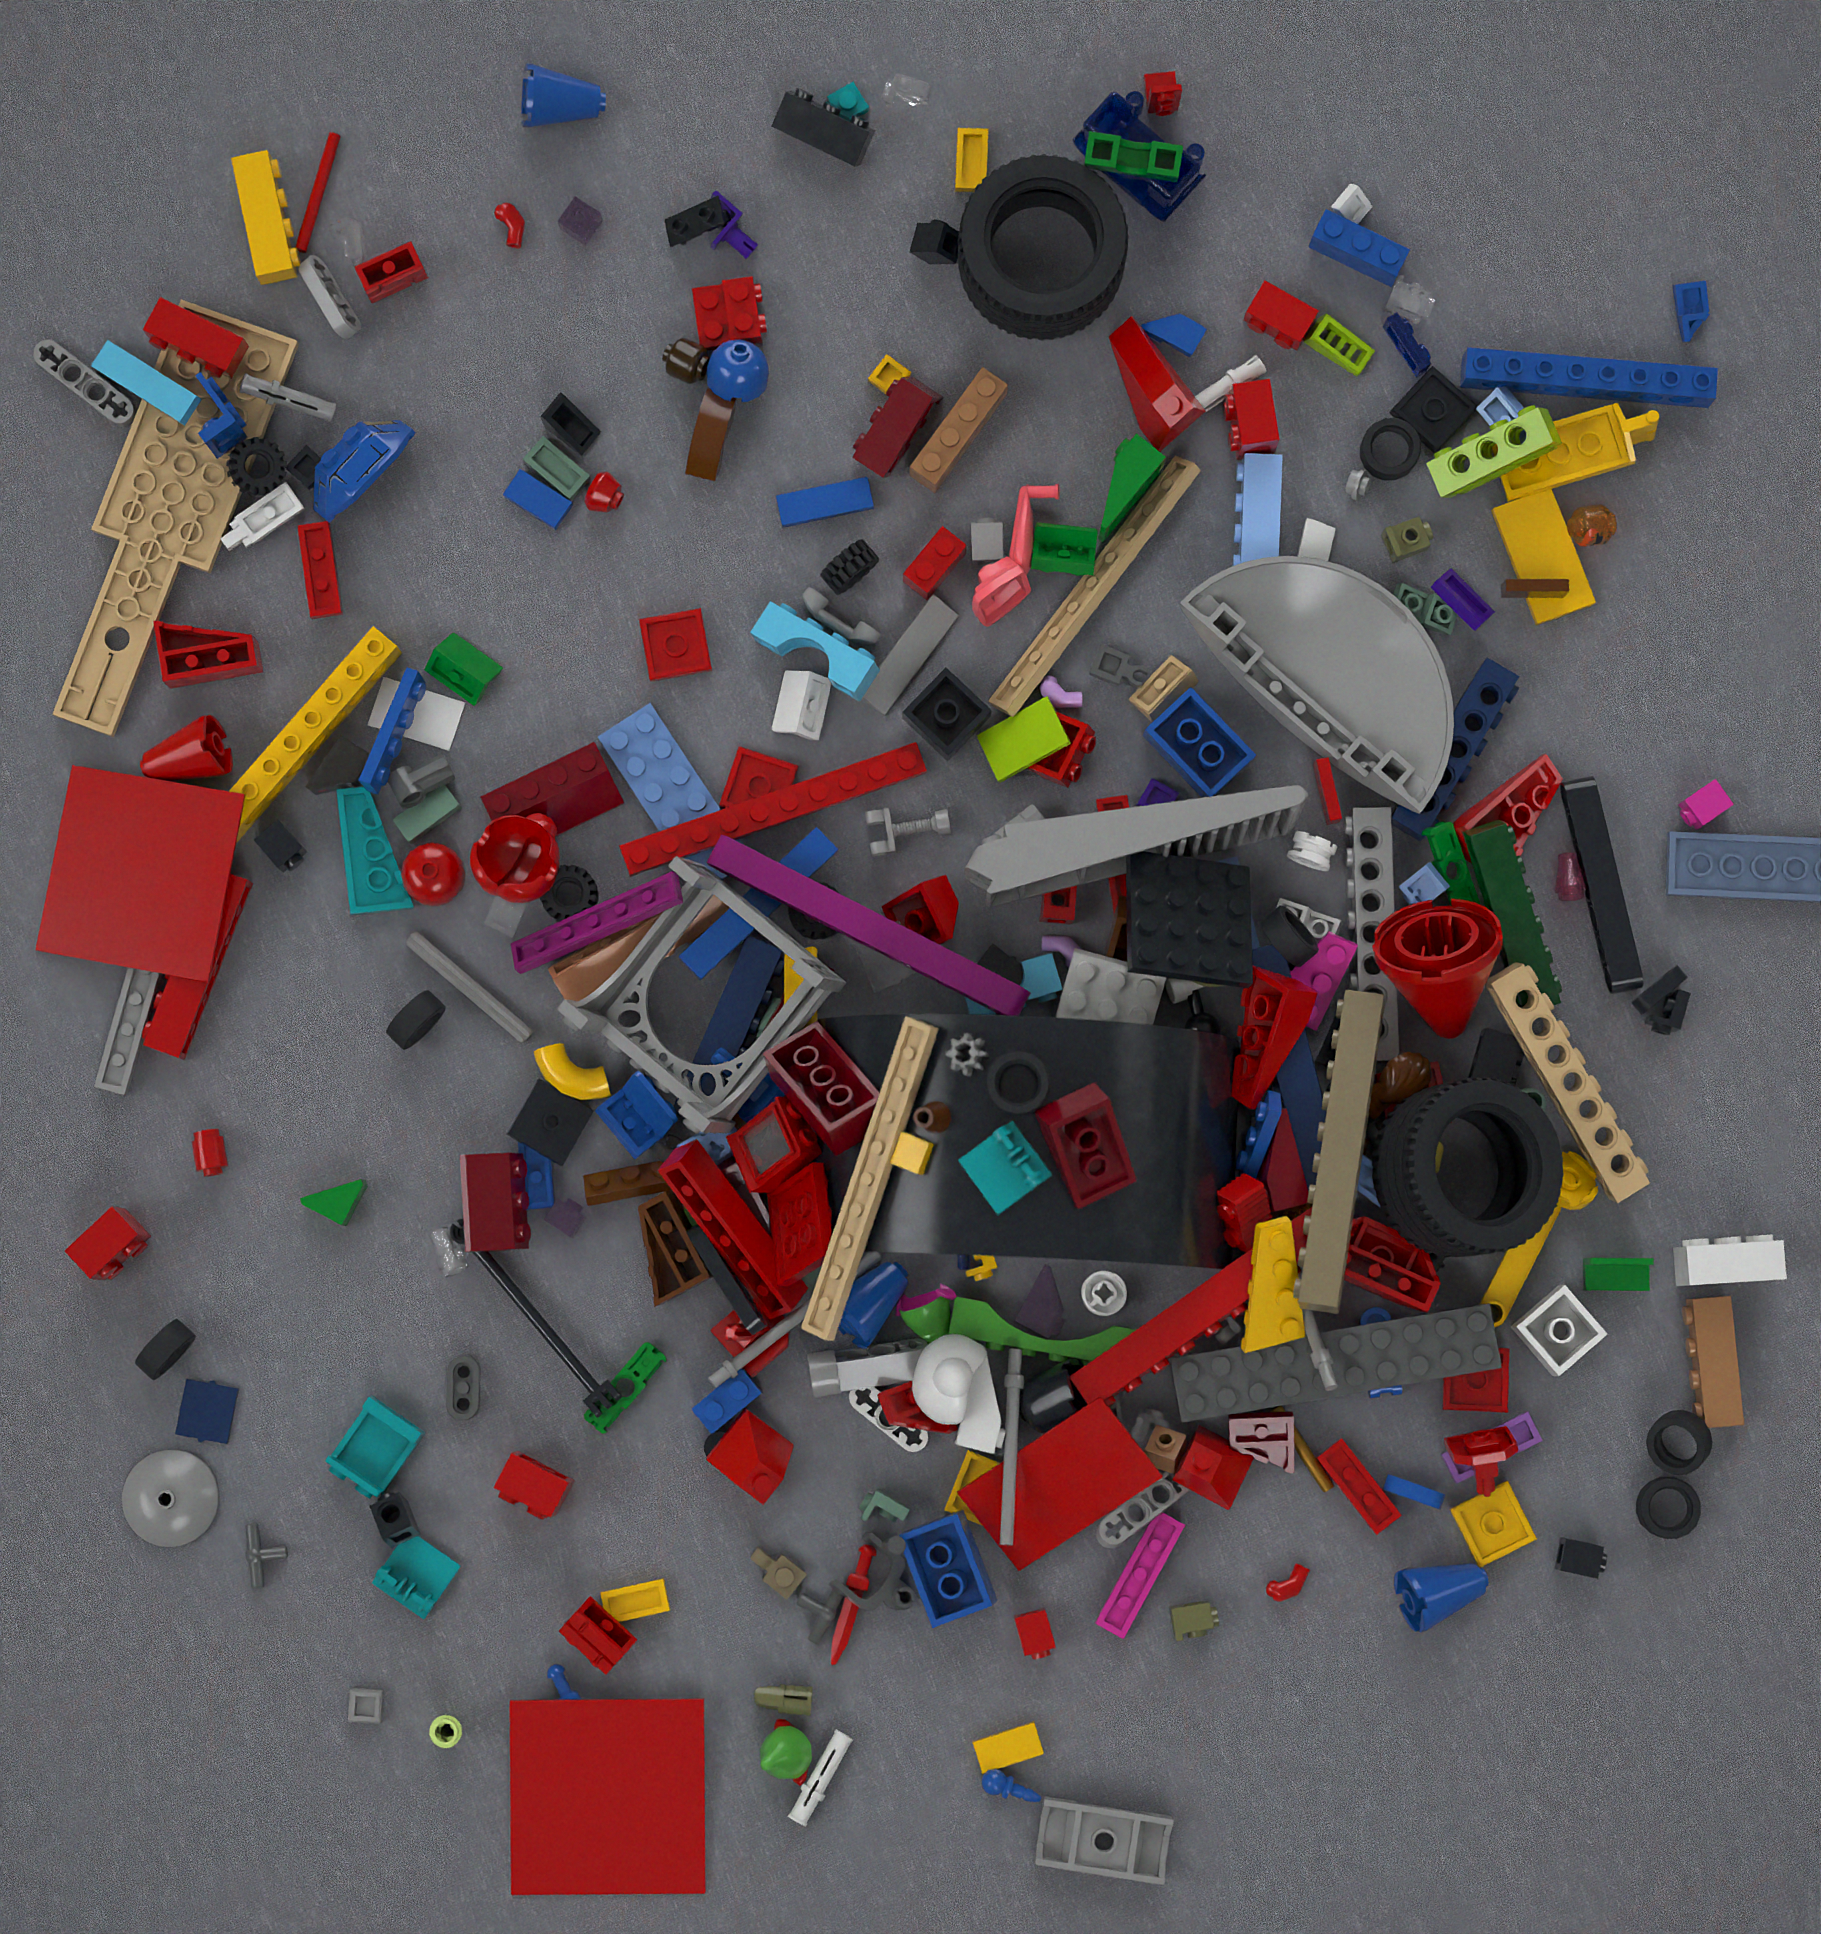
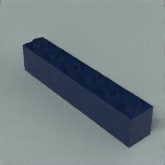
[673,936,784,1117]

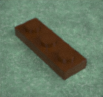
[583,1159,672,1206]

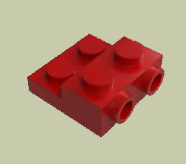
[692,276,767,351]
[1026,712,1096,788]

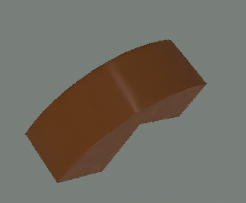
[685,389,737,481]

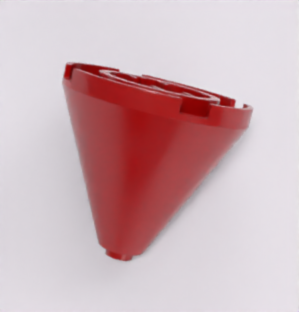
[1372,899,1503,1039]

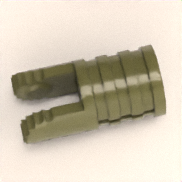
[753,1684,813,1716]

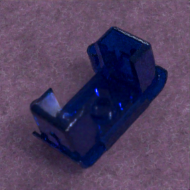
[1073,91,1207,222]

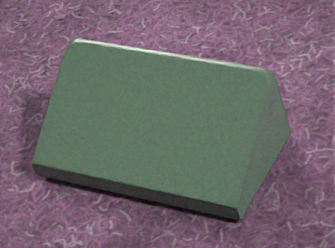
[392,785,462,845]

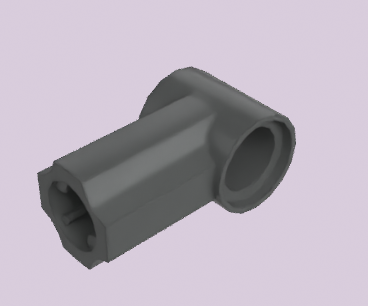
[388,753,456,808]

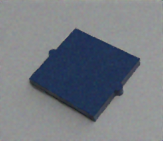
[175,1379,239,1444]

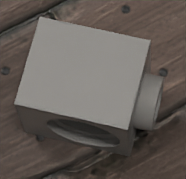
[971,518,1004,567]

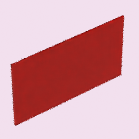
[957,1396,1163,1571]

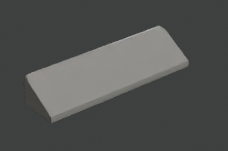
[862,594,959,716]

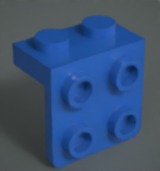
[595,1071,678,1160]

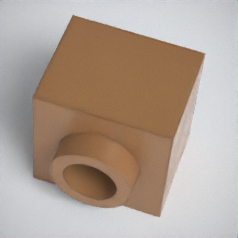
[1144,1424,1186,1474]

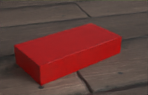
[1313,757,1342,825]

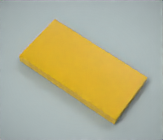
[1491,489,1596,626]

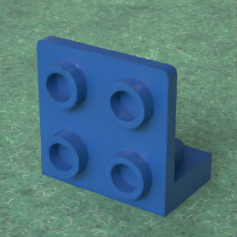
[195,372,248,459]

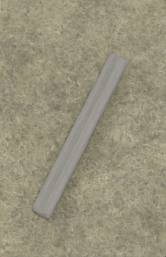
[406,931,533,1043]

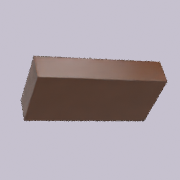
[1501,579,1569,598]

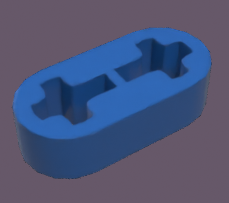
[1383,1474,1446,1510]

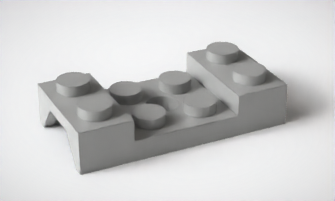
[1034,1796,1174,1885]

